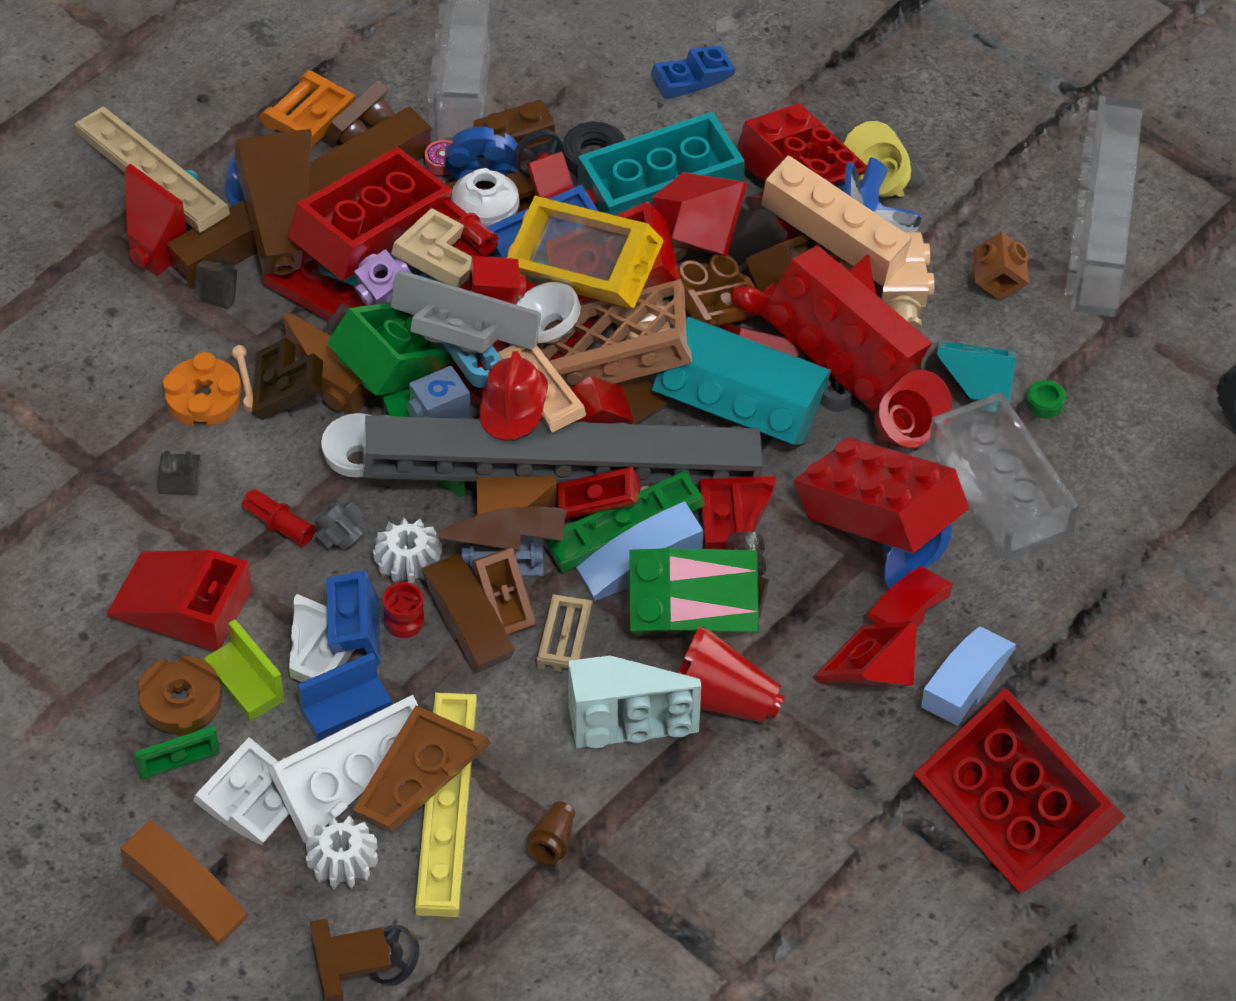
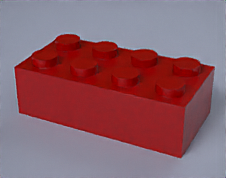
[287,146,453,281]
[761,245,932,413]
[794,437,970,553]

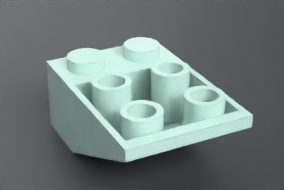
[568,655,701,748]

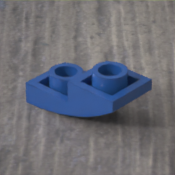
[651,45,736,98]

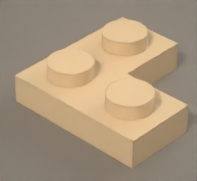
[391,208,472,288]

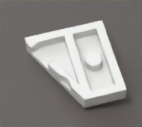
[289,594,354,682]

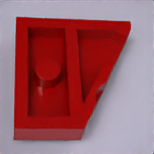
[699,476,776,550]

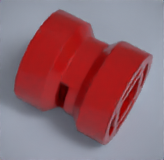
[382,582,425,639]

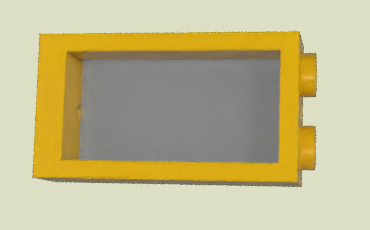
[507,196,664,309]

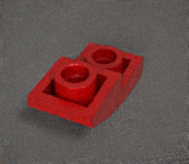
[867,566,953,627]

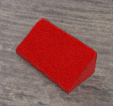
[557,467,641,519]

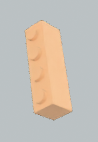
[761,155,912,287]

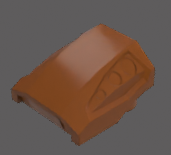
[673,254,756,326]

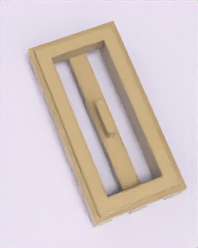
[537,594,593,672]

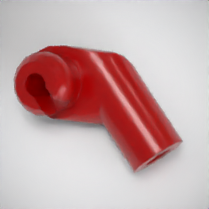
[730,283,778,316]

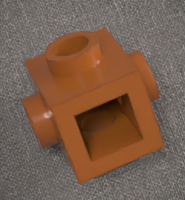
[973,232,1029,301]

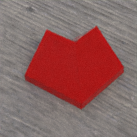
[652,172,748,256]
[813,621,917,687]

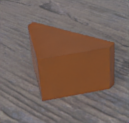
[473,547,536,634]

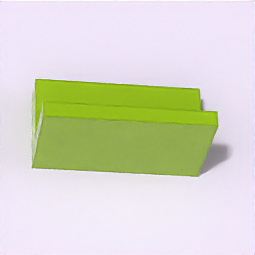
[203,619,284,722]

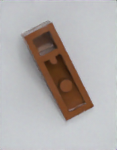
[284,312,375,414]

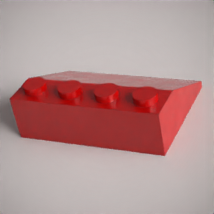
[914,688,1126,894]

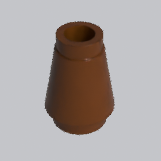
[527,801,575,865]

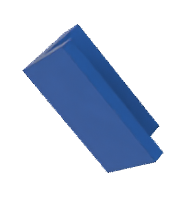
[326,570,381,665]
[297,652,393,742]

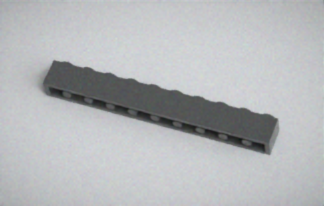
[363,415,763,488]

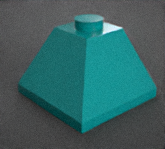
[937,341,1016,409]

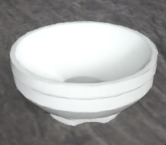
[451,168,519,227]
[516,282,581,343]
[321,413,372,477]

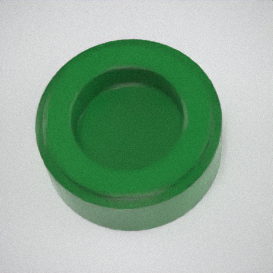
[1026,380,1066,419]

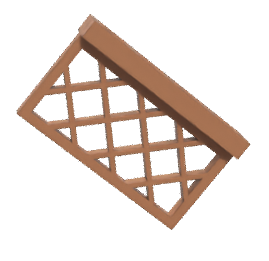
[537,279,692,388]

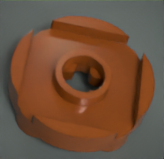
[138,656,222,737]

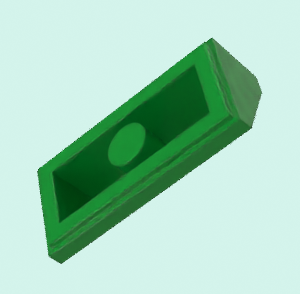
[131,725,220,780]

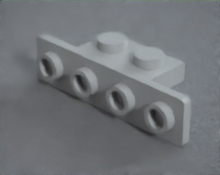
[391,271,541,353]

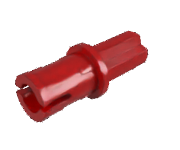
[437,200,499,255]
[241,489,316,547]

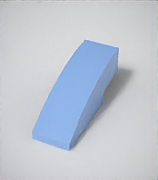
[576,501,703,601]
[921,626,1016,726]

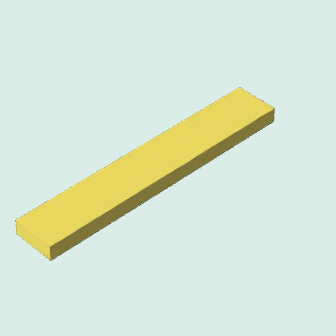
[415,693,477,917]

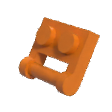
[260,70,356,148]

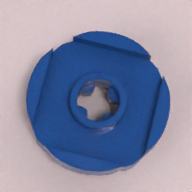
[445,127,518,180]

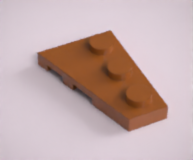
[353,705,490,833]

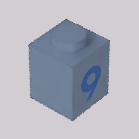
[406,366,471,419]

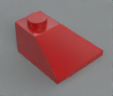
[125,163,187,277]

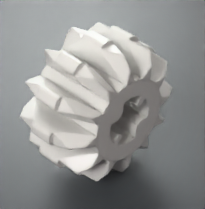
[373,517,442,584]
[306,815,378,890]

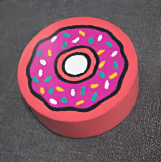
[425,140,453,176]

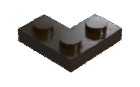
[252,338,323,420]

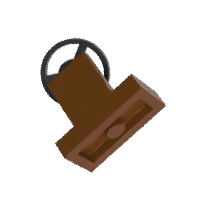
[310,918,420,1001]

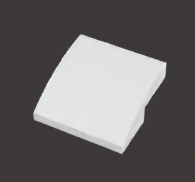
[193,737,290,845]

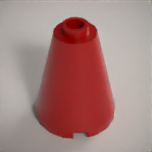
[677,625,785,723]

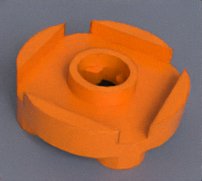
[163,352,242,426]

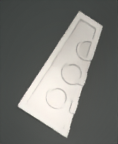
[267,695,418,843]

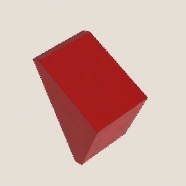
[570,376,634,424]

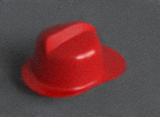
[480,351,548,440]
[874,369,952,448]

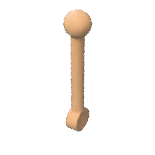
[232,345,253,412]

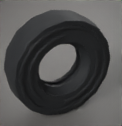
[562,121,625,177]

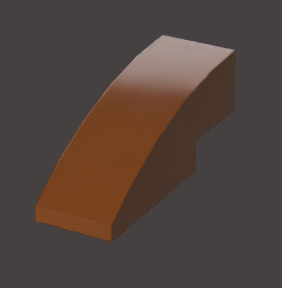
[120,819,248,946]

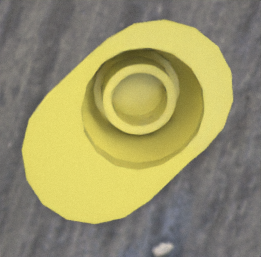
[844,121,911,197]

